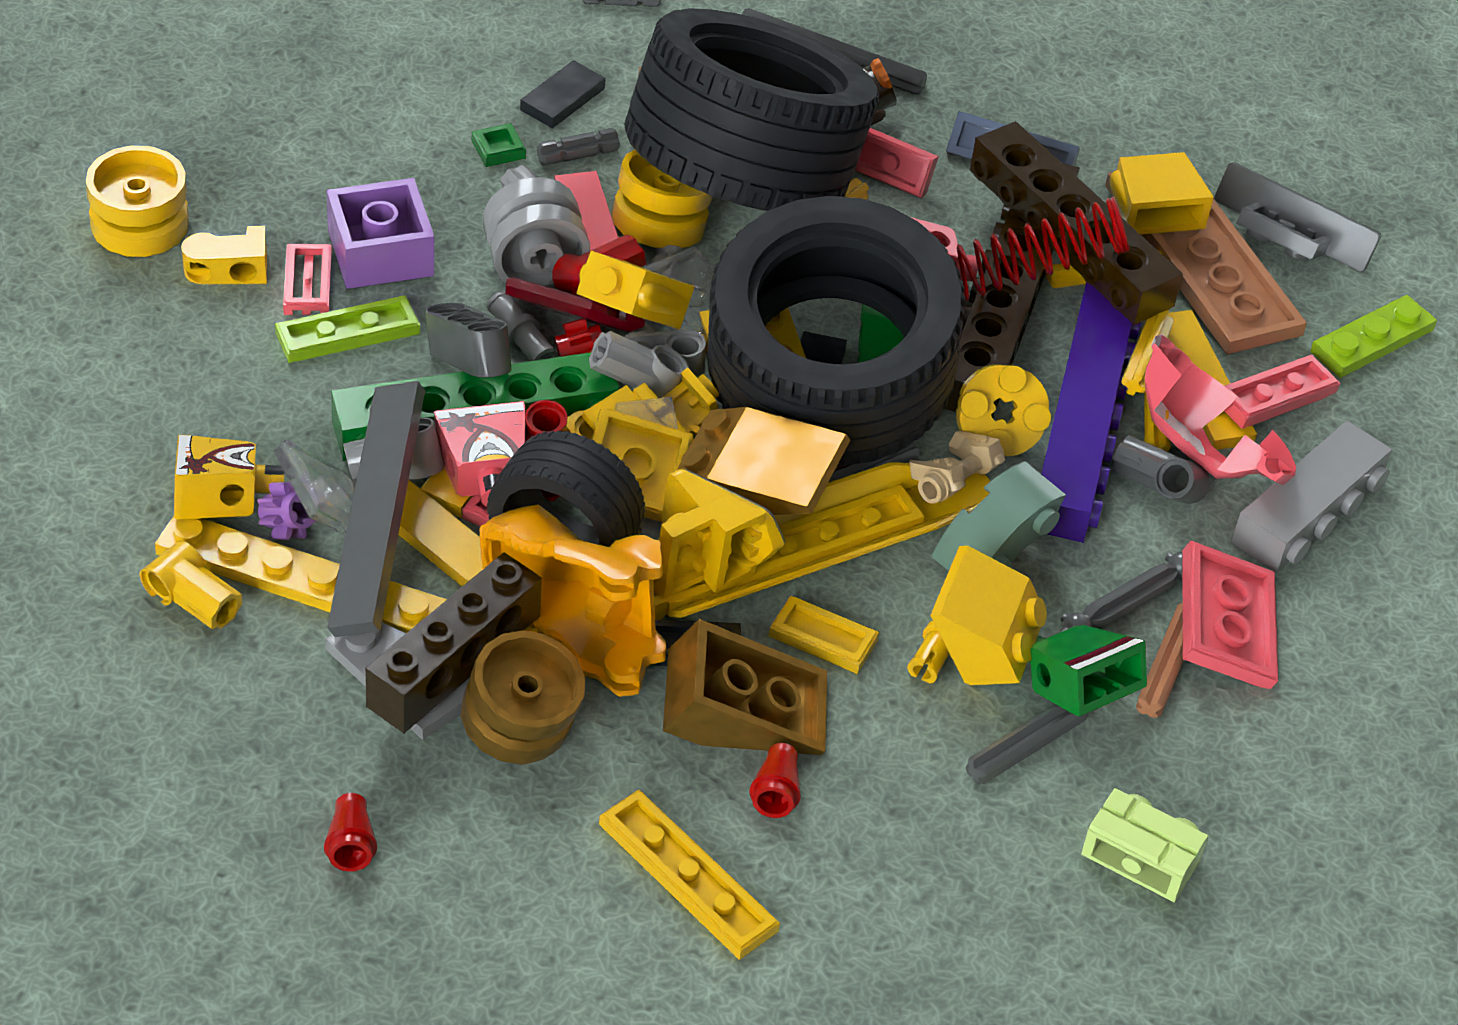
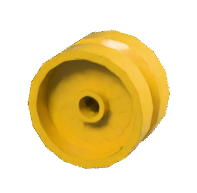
[86,145,189,257]
[611,150,713,248]

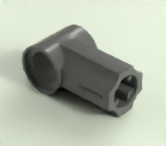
[1112,435,1210,504]

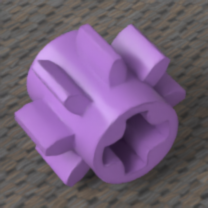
[258,481,318,540]

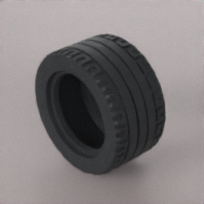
[624,8,879,211]
[708,196,965,466]

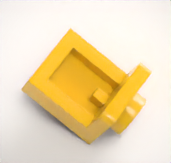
[656,367,719,436]

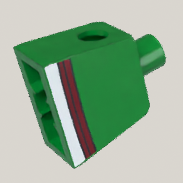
[1028,625,1147,717]

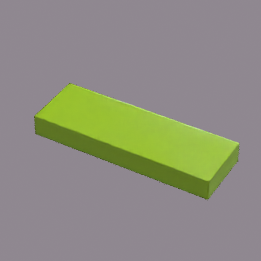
[275,295,420,363]

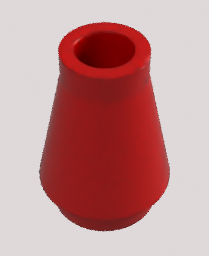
[749,743,801,818]
[324,793,377,872]

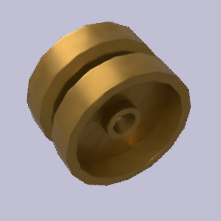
[460,630,585,765]

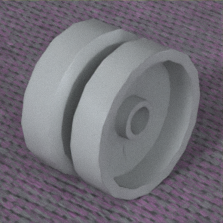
[483,177,590,288]

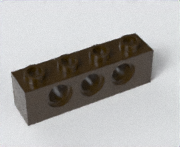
[365,552,542,734]

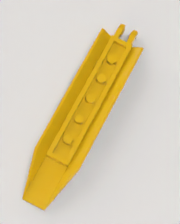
[654,462,990,620]

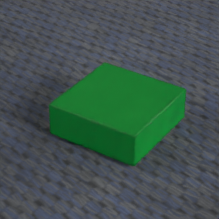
[471,123,526,167]

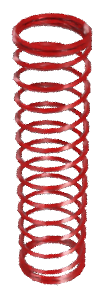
[957,197,1130,302]

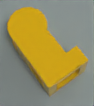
[181,226,267,284]

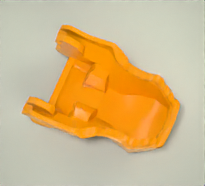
[479,505,666,697]

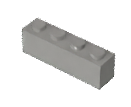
[1231,420,1392,573]

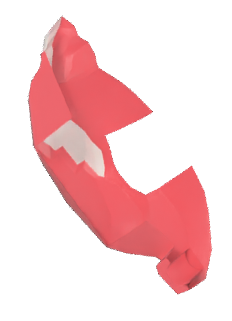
[1145,334,1296,485]

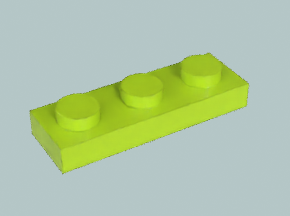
[1310,294,1437,378]

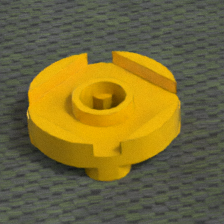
[956,365,1051,456]

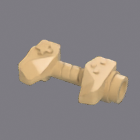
[910,431,1006,504]

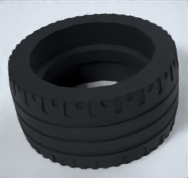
[487,431,645,547]

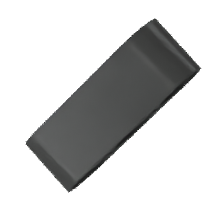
[425,303,512,377]

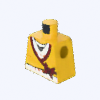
[174,435,285,519]

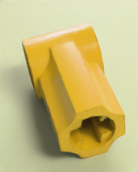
[139,541,242,629]

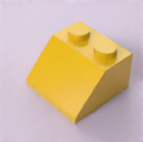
[930,545,1047,685]

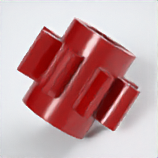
[554,318,602,357]

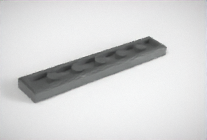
[327,381,425,637]

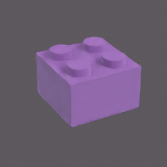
[327,178,434,289]

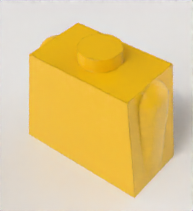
[1109,152,1214,235]
[576,251,695,330]

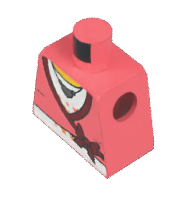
[434,401,525,506]

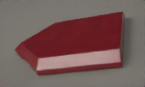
[505,277,646,332]

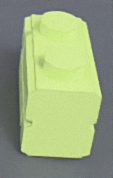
[1081,788,1209,903]

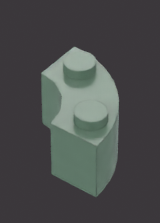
[932,461,1066,571]

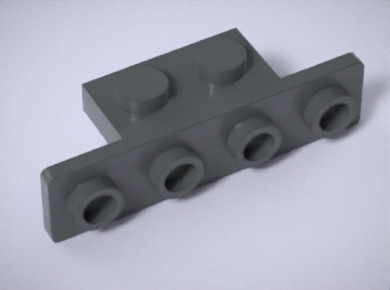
[1214,162,1381,271]

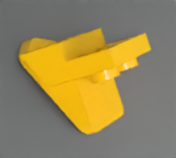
[653,469,785,600]

